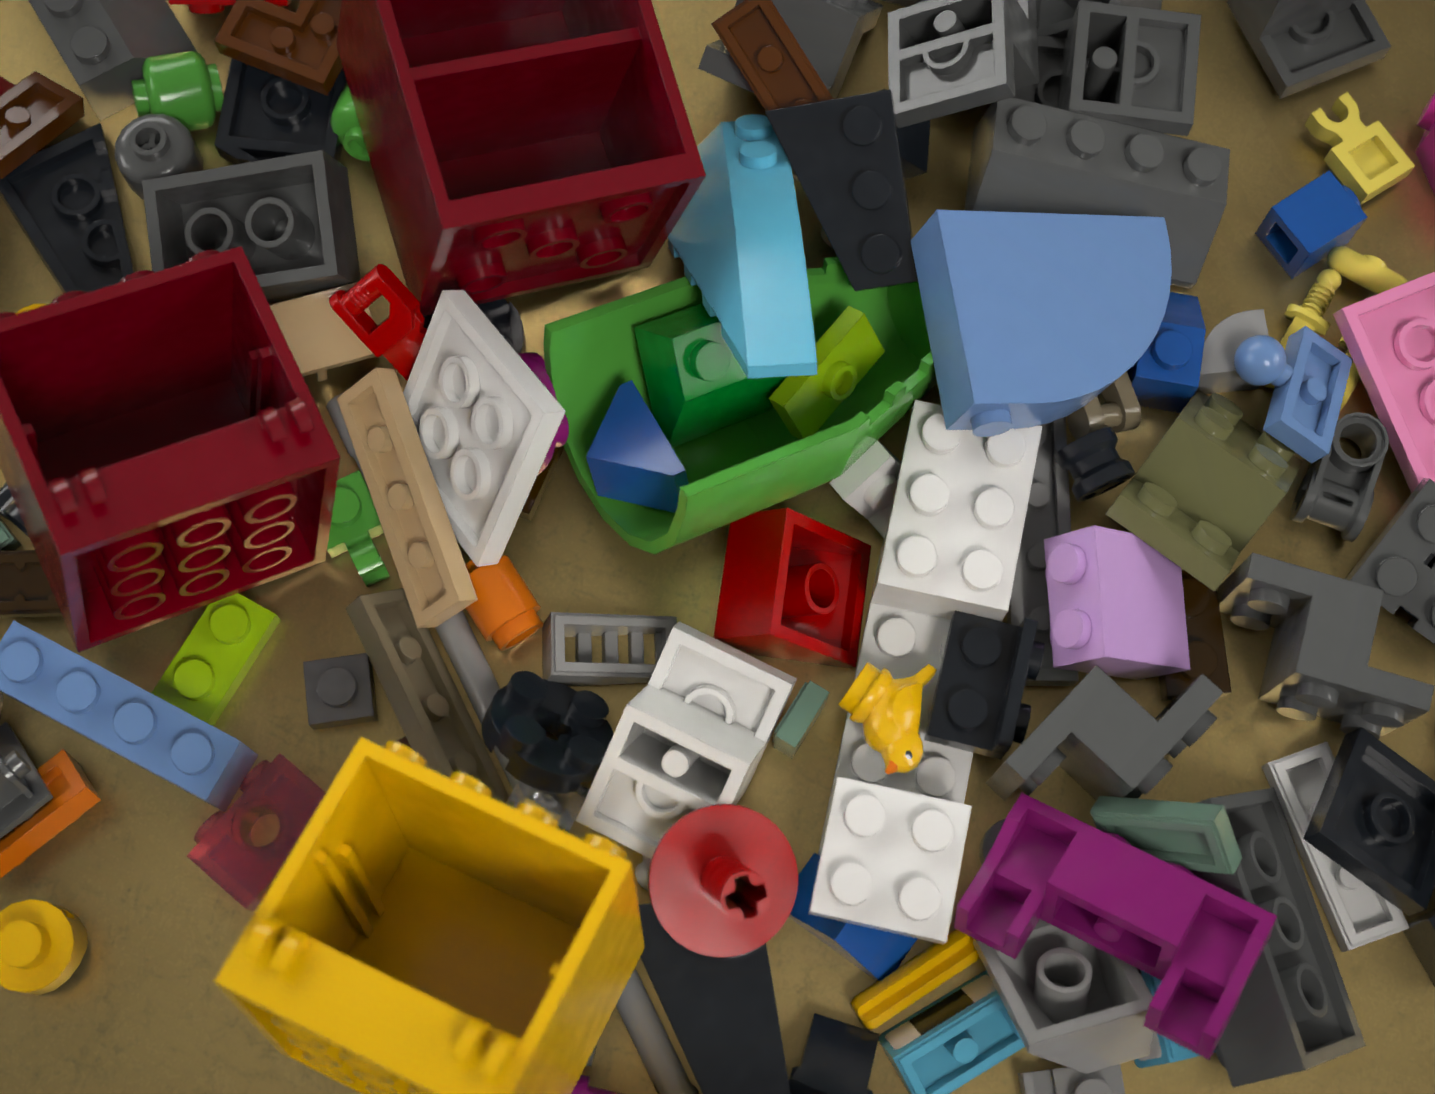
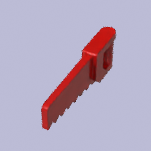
[329,264,427,381]

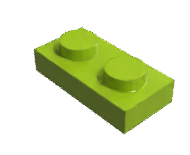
[151,593,281,726]

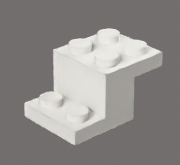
[576,621,797,859]

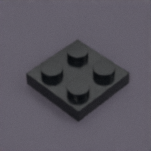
[1303,727,1435,916]

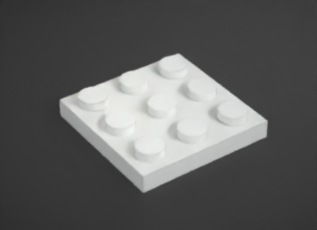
[403,290,566,567]

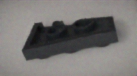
[765,89,918,292]
[0,122,134,294]

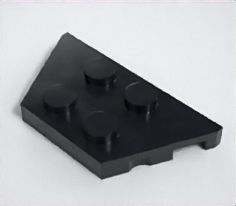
[215,58,347,165]

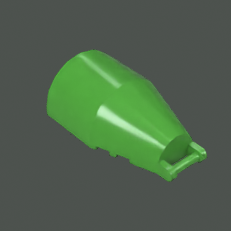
[544,257,937,555]

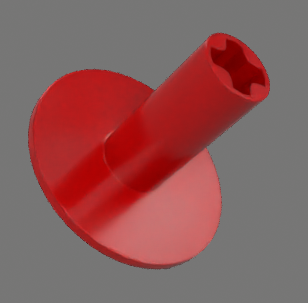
[648,804,798,957]

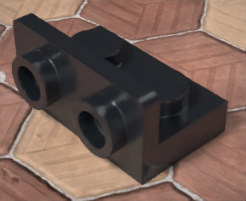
[924,610,1045,760]

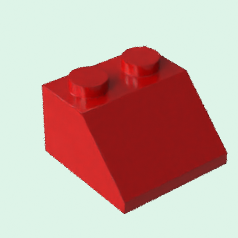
[713,508,871,668]

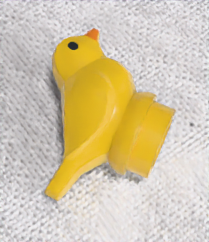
[838,662,937,775]

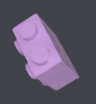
[1044,525,1191,680]

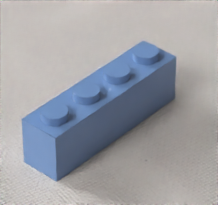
[0,620,258,812]

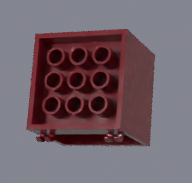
[0,246,341,652]

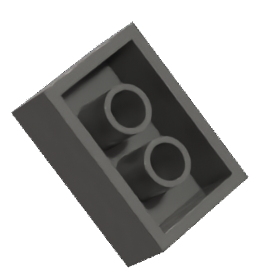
[142,150,361,303]

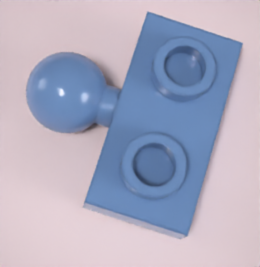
[1234,326,1353,463]

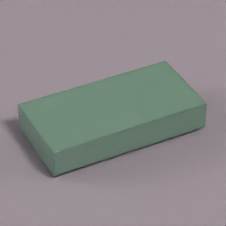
[1090,796,1242,875]

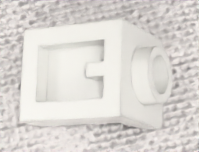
[829,440,901,538]

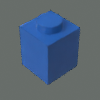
[1255,170,1367,279]

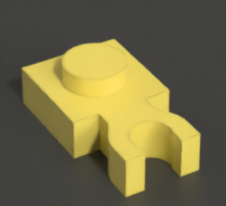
[1304,92,1415,205]

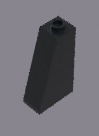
[638,894,791,1094]

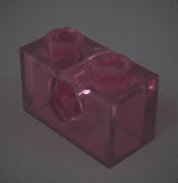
[187,753,326,913]

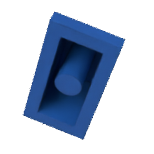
[1127,292,1206,413]

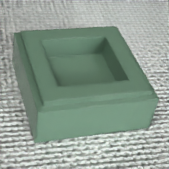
[772,681,830,759]

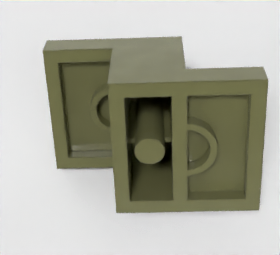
[1106,390,1303,592]

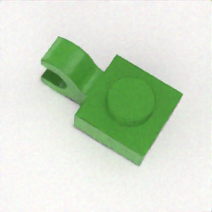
[327,470,390,588]

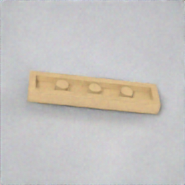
[337,367,478,628]

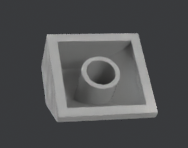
[973,919,1154,1074]

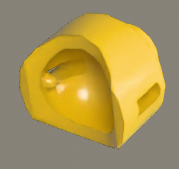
[0,899,88,995]

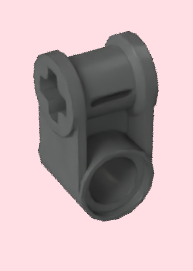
[1290,412,1389,542]

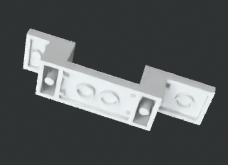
[808,400,1042,944]

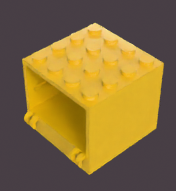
[214,737,645,1094]

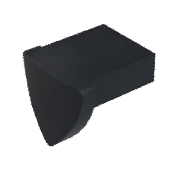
[789,1013,879,1094]

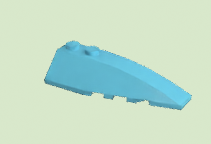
[668,114,817,379]

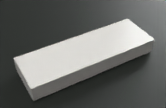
[1262,742,1410,952]

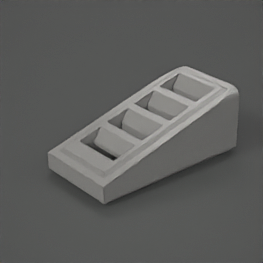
[542,612,677,686]

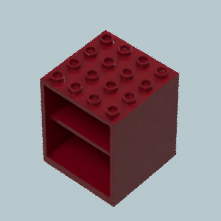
[336,0,706,316]

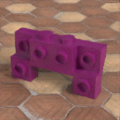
[954,793,1277,1060]

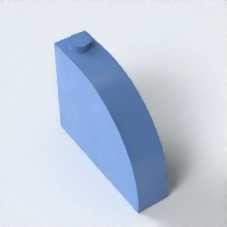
[910,209,1172,437]

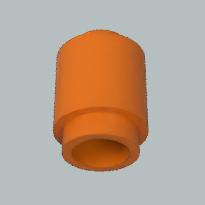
[465,555,544,652]

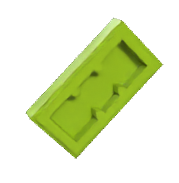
[768,306,885,439]

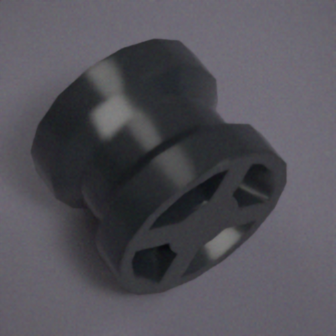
[1054,427,1136,502]

